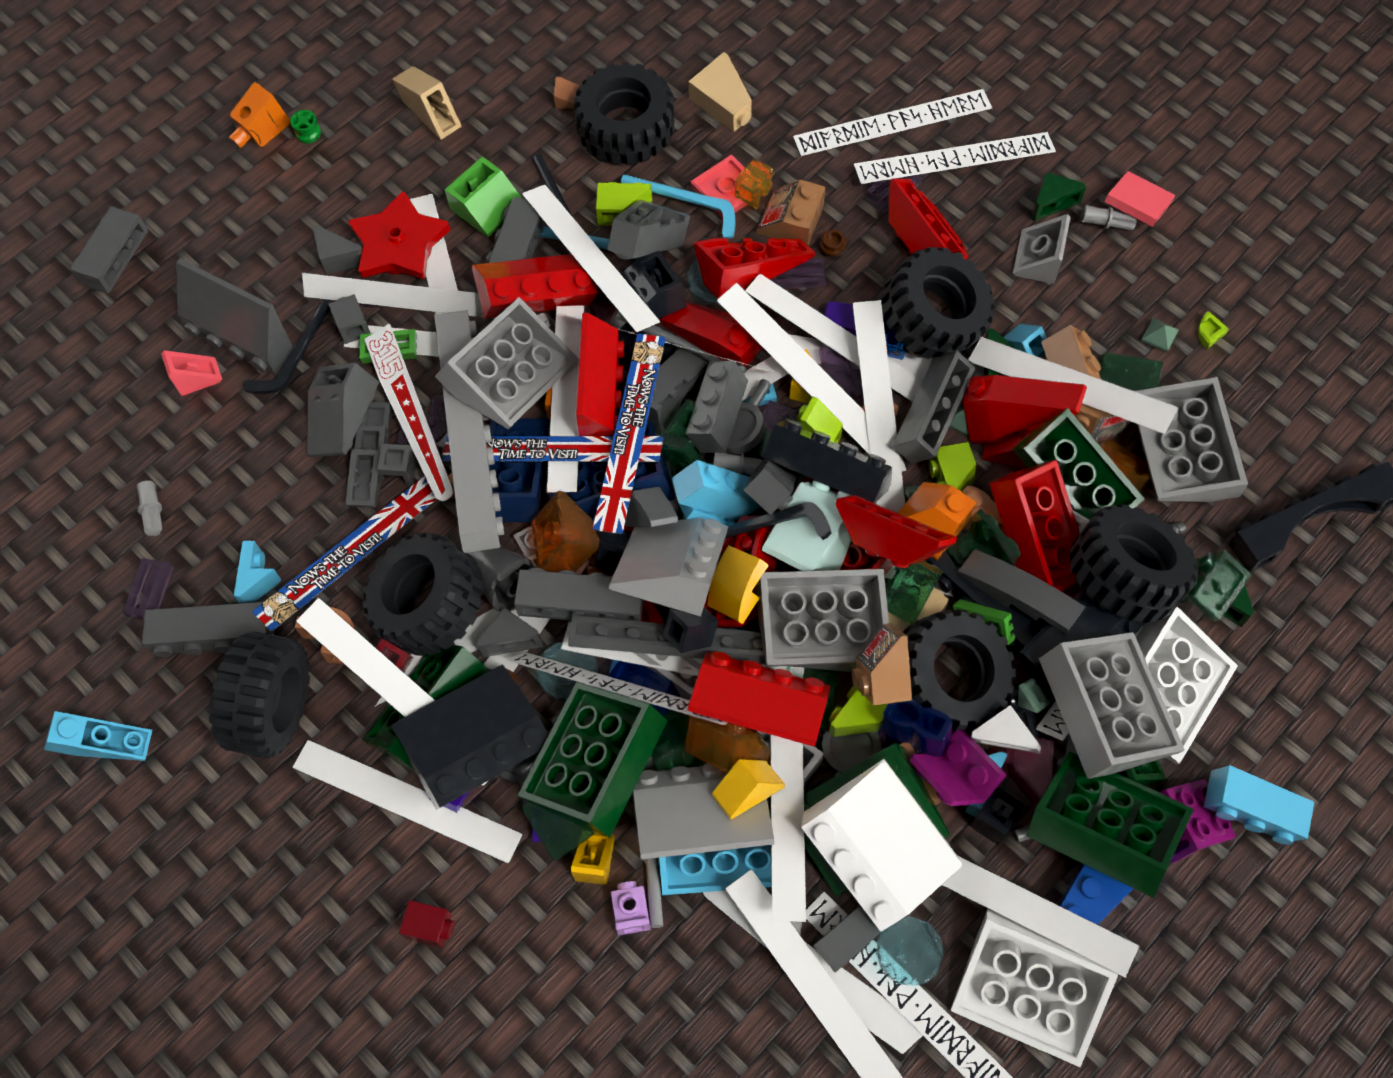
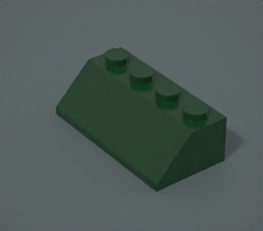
[1013,408,1145,520]
[362,645,488,771]

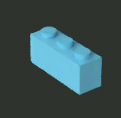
[672,460,761,521]
[1204,765,1314,845]

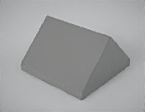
[1013,214,1070,284]

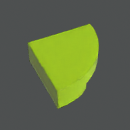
[1198,311,1229,349]

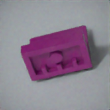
[909,730,1007,806]
[1160,779,1236,864]

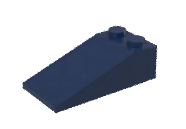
[489,418,548,522]

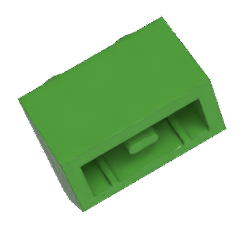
[445,156,522,237]

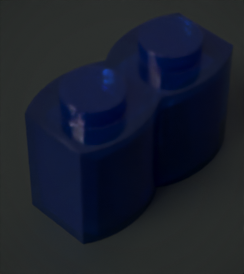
[883,699,953,756]

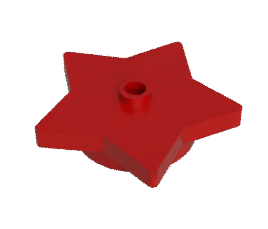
[348,192,451,279]

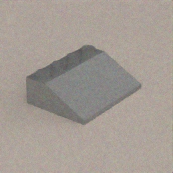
[435,297,579,429]
[1134,377,1248,502]
[609,518,729,617]
[755,569,889,667]
[1039,632,1185,779]
[632,759,774,860]

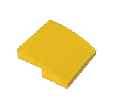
[707,545,769,624]

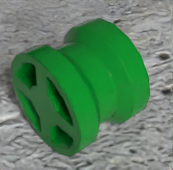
[290,110,321,144]

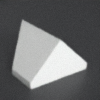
[972,705,1041,754]

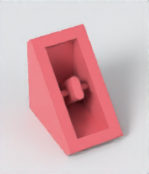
[161,350,222,396]

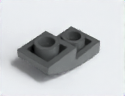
[813,905,881,972]

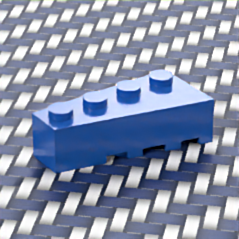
[1058,863,1134,925]

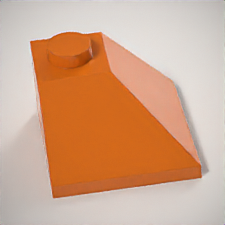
[898,482,977,561]

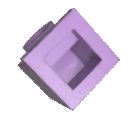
[611,881,651,936]

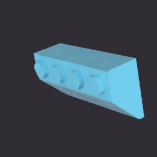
[659,810,772,895]

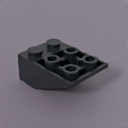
[590,251,687,334]

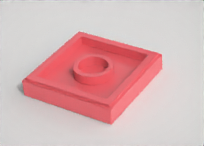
[690,154,765,220]
[1104,171,1176,227]

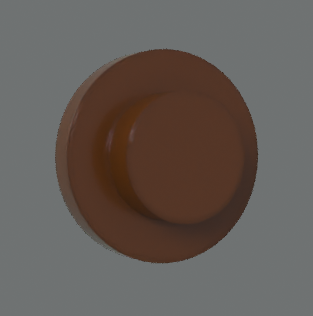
[819,230,847,256]

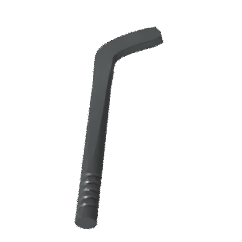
[615,311,747,374]

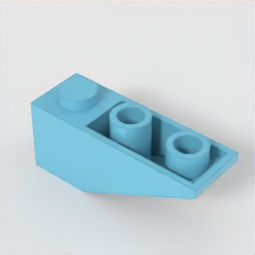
[44,711,152,761]

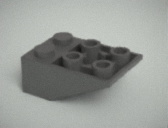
[307,363,379,457]

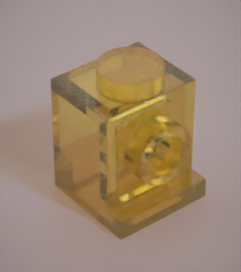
[735,159,774,209]

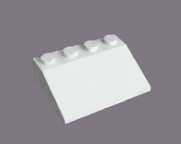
[1136,607,1238,764]
[801,759,963,932]
[950,908,1118,1067]

